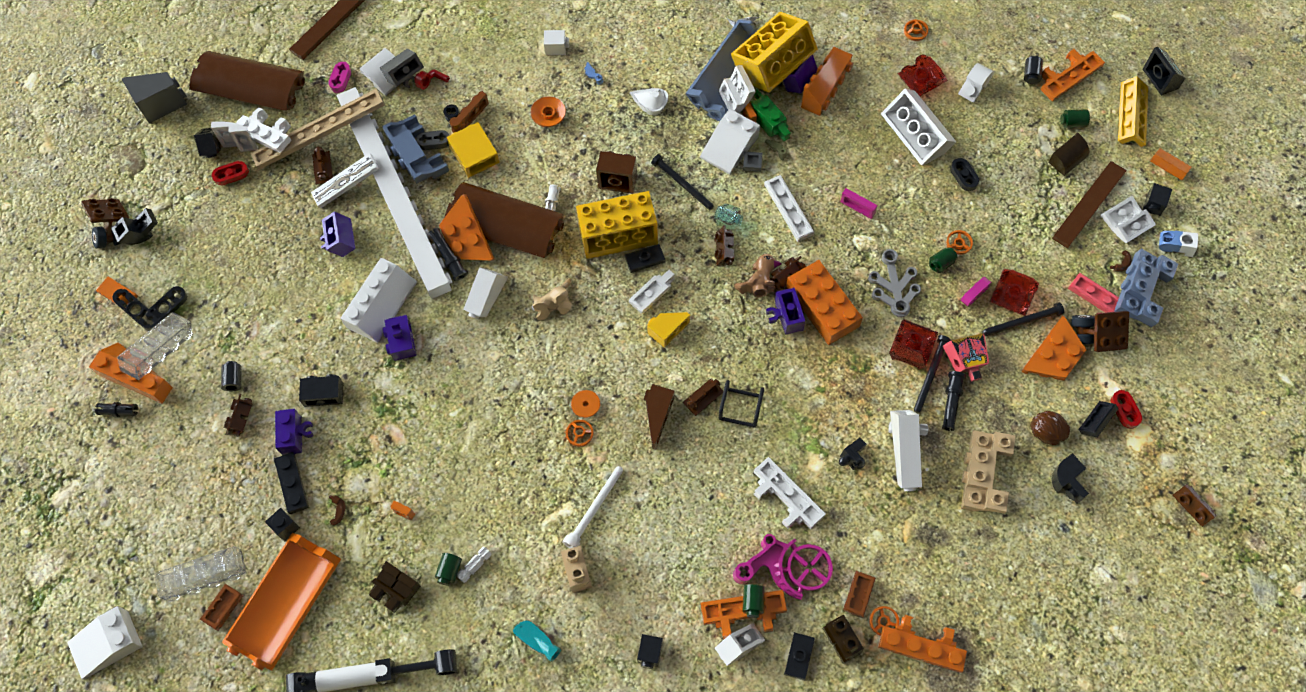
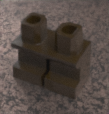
[369,561,421,613]
[822,615,864,664]

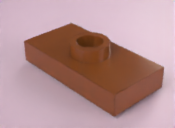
[843,571,876,618]
[200,584,244,631]

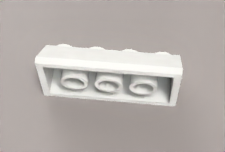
[881,88,956,166]
[340,258,417,343]

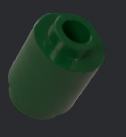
[929,247,958,273]

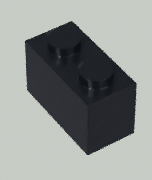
[299,374,344,407]

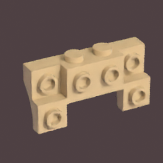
[961,430,1015,514]

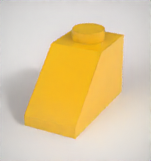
[647,312,690,348]

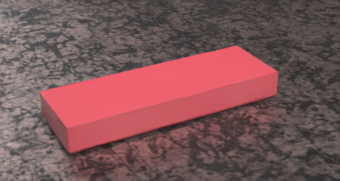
[1068,273,1119,313]

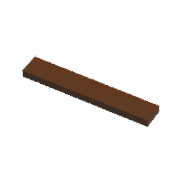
[289,0,365,60]
[1052,161,1127,249]

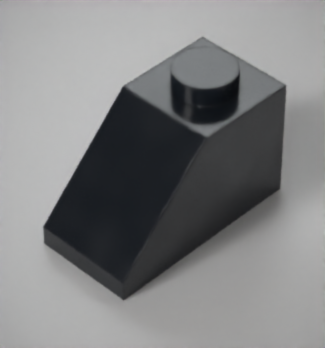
[194,127,221,158]

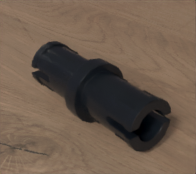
[95,402,138,417]

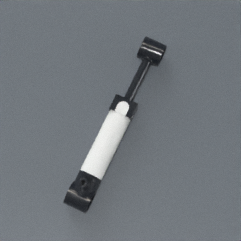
[286,649,457,692]

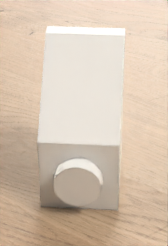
[715,623,765,666]

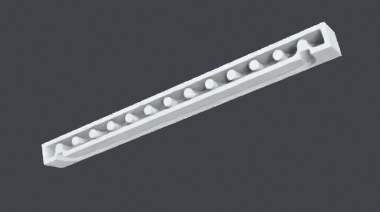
[336,87,453,299]

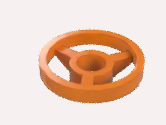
[904,19,929,41]
[946,230,973,255]
[566,420,593,447]
[869,606,899,636]

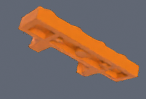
[1040,49,1105,102]
[700,590,787,639]
[878,615,967,673]

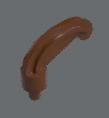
[1110,250,1131,272]
[329,495,346,525]

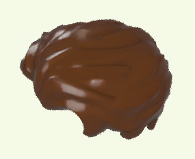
[1031,411,1070,445]

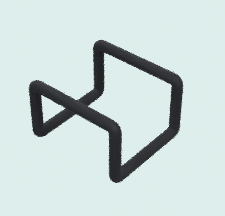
[718,380,764,427]

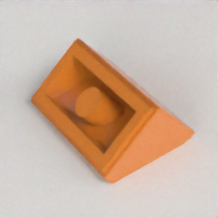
[1150,148,1192,180]

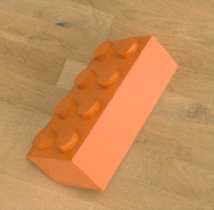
[786,260,863,345]

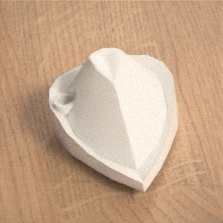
[630,88,668,116]

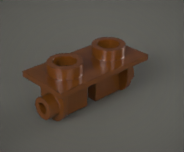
[312,147,333,185]
[714,225,734,266]
[770,256,806,290]
[682,378,723,416]
[223,394,253,437]
[1172,484,1217,527]

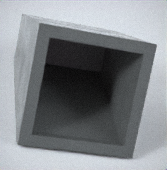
[122,72,187,124]

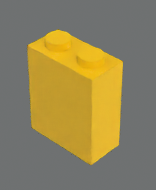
[446,122,500,178]

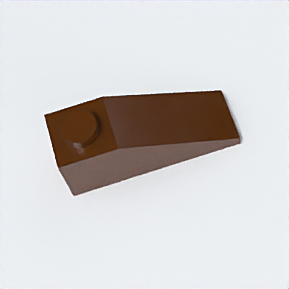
[644,384,675,450]

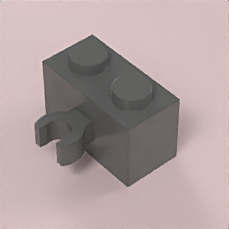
[380,49,424,88]

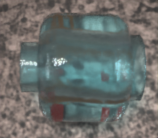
[714,203,743,230]

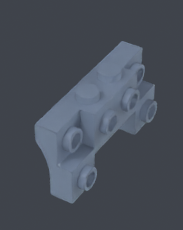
[382,114,449,184]
[1114,248,1178,327]

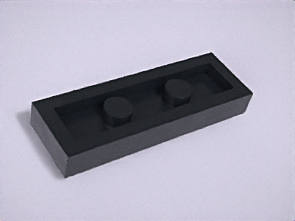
[274,452,309,514]

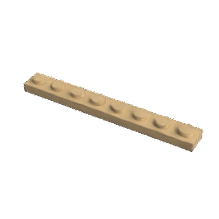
[251,88,385,170]

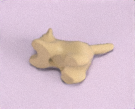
[532,278,572,320]

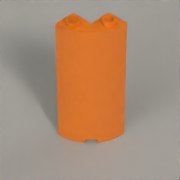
[222,533,341,671]

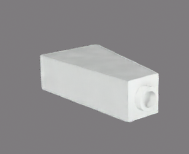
[890,410,922,491]

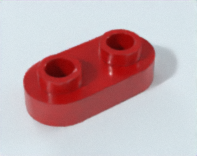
[211,161,249,186]
[1110,390,1142,429]

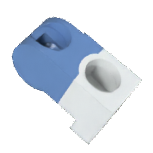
[1159,231,1198,257]

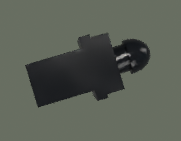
[839,437,867,470]

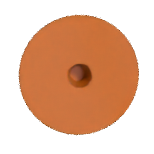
[571,390,600,418]

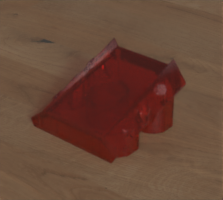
[897,54,948,97]
[989,269,1039,316]
[889,319,938,370]

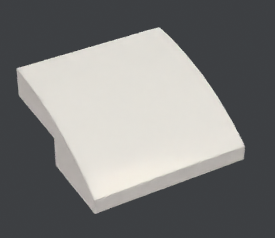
[360,48,396,96]
[719,65,756,113]
[211,122,258,152]
[1101,196,1156,243]

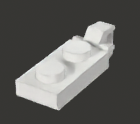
[629,270,675,315]

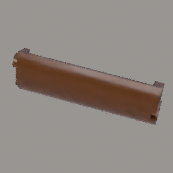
[189,51,305,111]
[444,182,564,258]

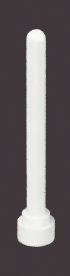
[562,466,623,548]

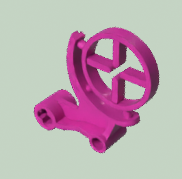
[733,534,833,600]

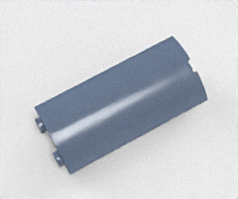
[686,20,757,121]

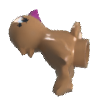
[734,254,782,297]

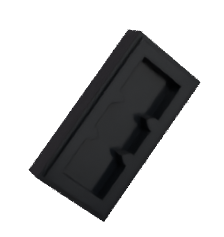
[625,244,665,273]
[1078,401,1119,438]
[784,632,815,681]

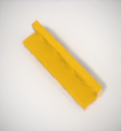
[1118,76,1149,147]

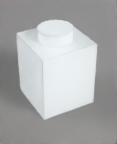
[544,30,569,55]

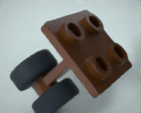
[81,198,129,249]
[1072,311,1129,352]

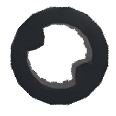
[443,104,460,122]

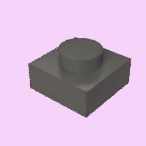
[743,152,762,172]

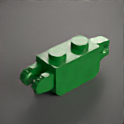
[749,90,791,142]

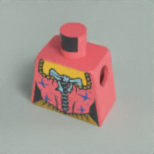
[943,333,989,382]

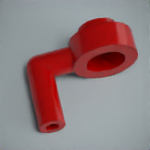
[414,69,450,90]

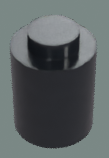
[1024,56,1043,85]
[221,361,242,392]

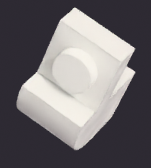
[958,63,995,103]

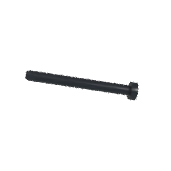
[651,154,714,210]
[982,302,1064,336]
[914,335,951,414]

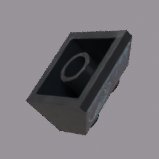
[1142,47,1186,96]

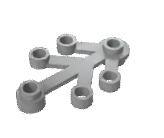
[868,249,921,317]

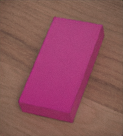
[840,188,878,219]

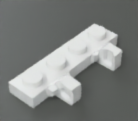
[237,108,292,153]
[754,457,826,529]

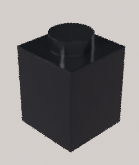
[1142,183,1172,216]
[265,508,300,542]
[637,634,663,669]

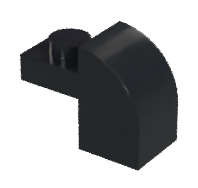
[111,208,158,245]
[1051,453,1089,504]

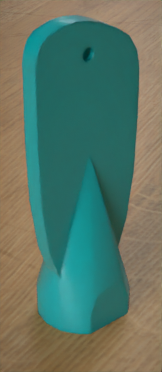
[513,620,561,662]

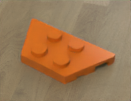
[439,194,495,261]
[1021,315,1086,381]

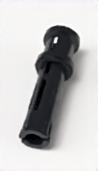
[428,227,468,281]
[942,371,966,431]

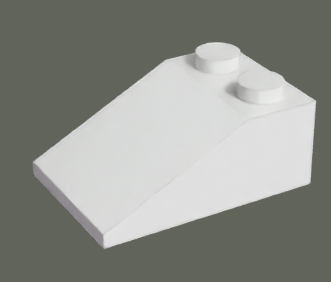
[700,109,760,175]
[67,606,143,680]

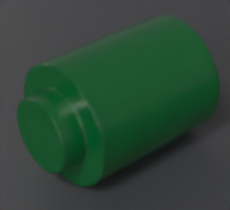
[1060,109,1090,128]
[435,553,462,586]
[743,584,765,618]

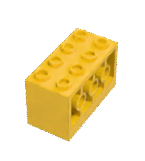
[731,12,818,93]
[576,191,658,259]

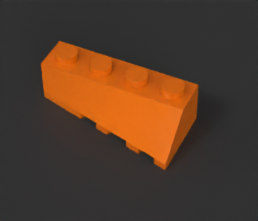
[801,47,853,116]
[89,342,173,404]

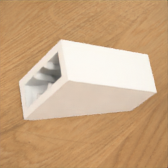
[463,267,508,319]

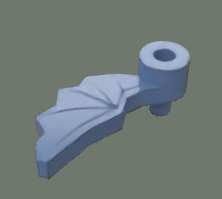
[584,62,604,85]

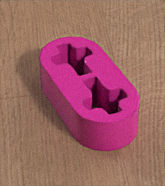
[328,62,351,93]
[960,276,992,307]

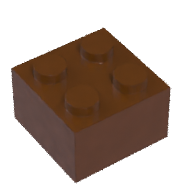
[596,151,638,194]

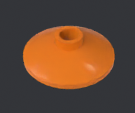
[531,96,566,127]

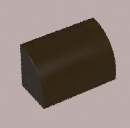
[1048,133,1090,176]

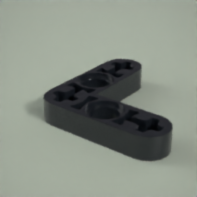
[112,286,188,331]

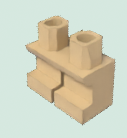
[561,546,592,593]

